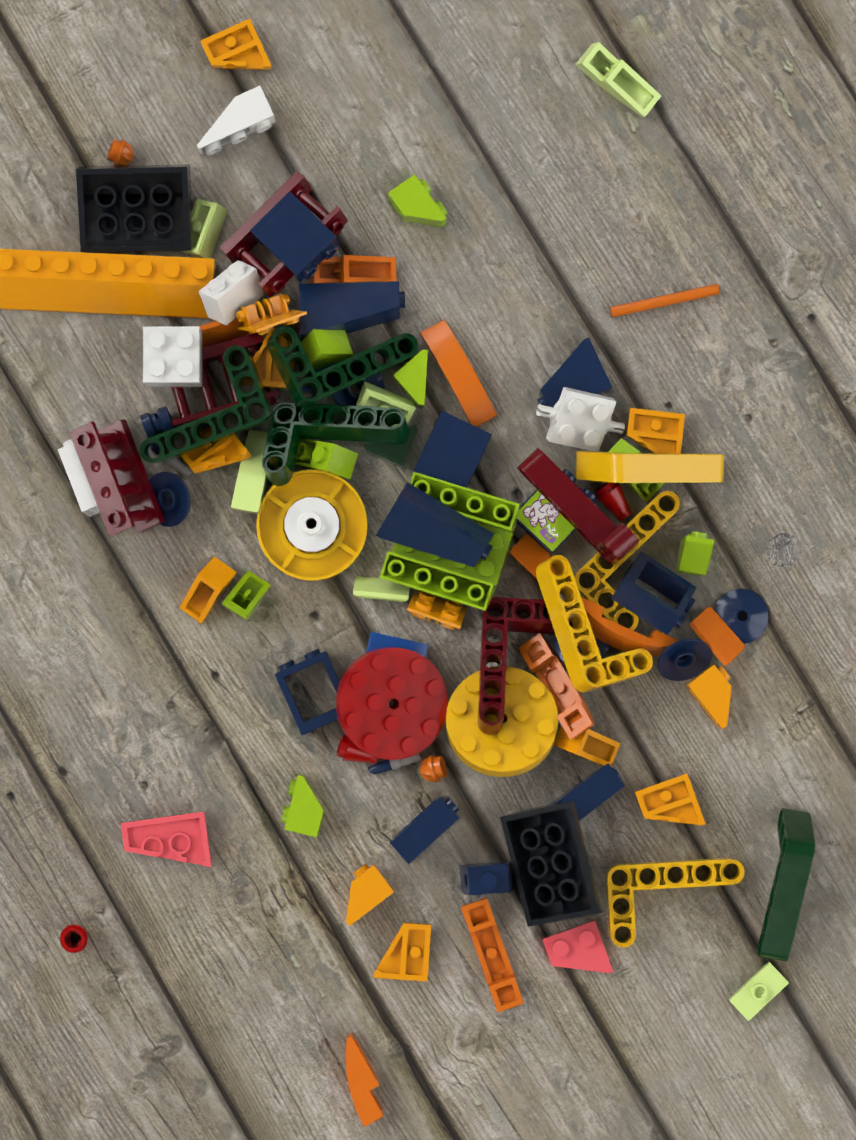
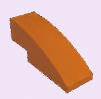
[308,255,397,284]
[345,1033,384,1127]

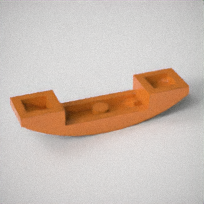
[420,320,497,427]
[581,597,680,657]
[518,633,595,740]
[460,897,524,1013]

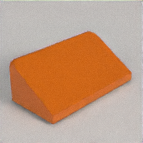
[199,317,249,348]
[508,533,556,581]
[689,606,745,666]

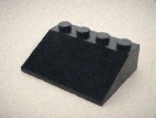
[76,164,191,253]
[500,801,602,927]

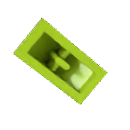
[299,329,354,371]
[393,350,428,409]
[222,570,271,621]

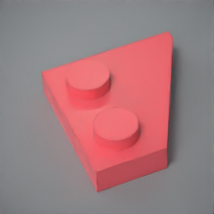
[542,920,613,973]

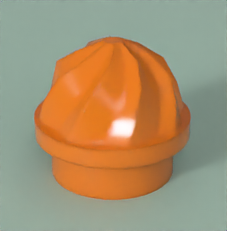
[107,139,134,166]
[419,755,447,783]

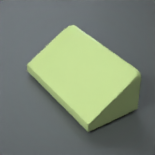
[182,199,228,258]
[356,382,416,427]
[353,576,410,603]

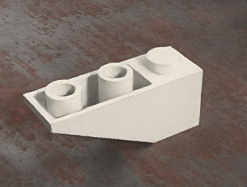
[197,86,275,156]

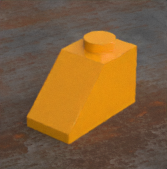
[179,556,237,624]
[685,665,732,729]
[554,725,621,766]
[346,863,394,926]

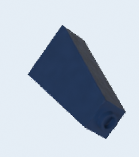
[299,281,405,341]
[376,482,494,567]

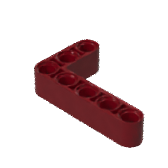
[517,448,639,565]
[478,597,555,735]

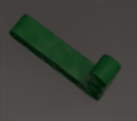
[267,326,418,407]
[139,345,272,463]
[262,402,409,486]
[758,808,815,961]

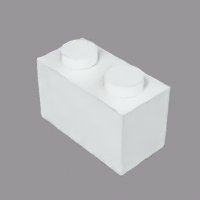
[199,260,265,326]

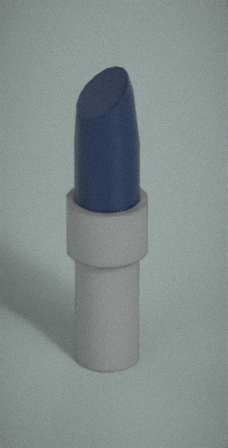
[150,443,193,479]
[368,753,422,774]

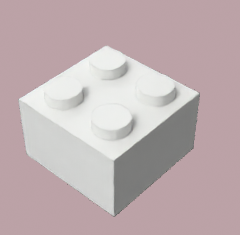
[143,326,202,387]

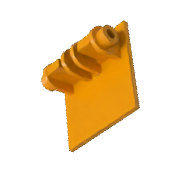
[236,293,307,335]
[407,590,467,630]

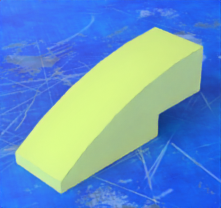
[575,42,661,117]
[231,429,268,514]

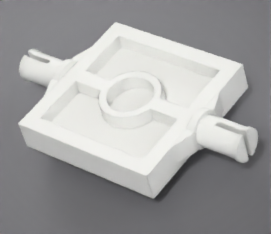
[536,387,625,452]

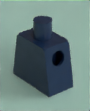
[460,861,514,895]

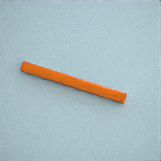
[610,284,719,318]

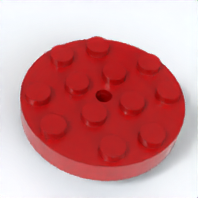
[336,647,448,760]

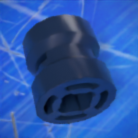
[140,406,175,438]

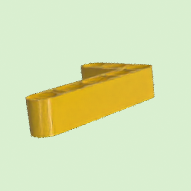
[576,451,724,483]
[574,491,680,630]
[536,555,653,692]
[605,858,745,948]

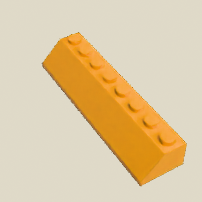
[0,249,217,319]

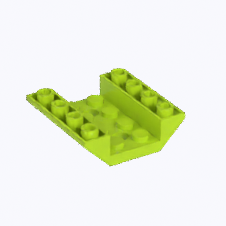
[379,472,520,611]

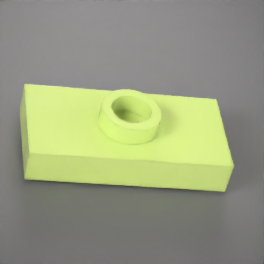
[728,961,789,1021]

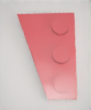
[121,811,212,867]

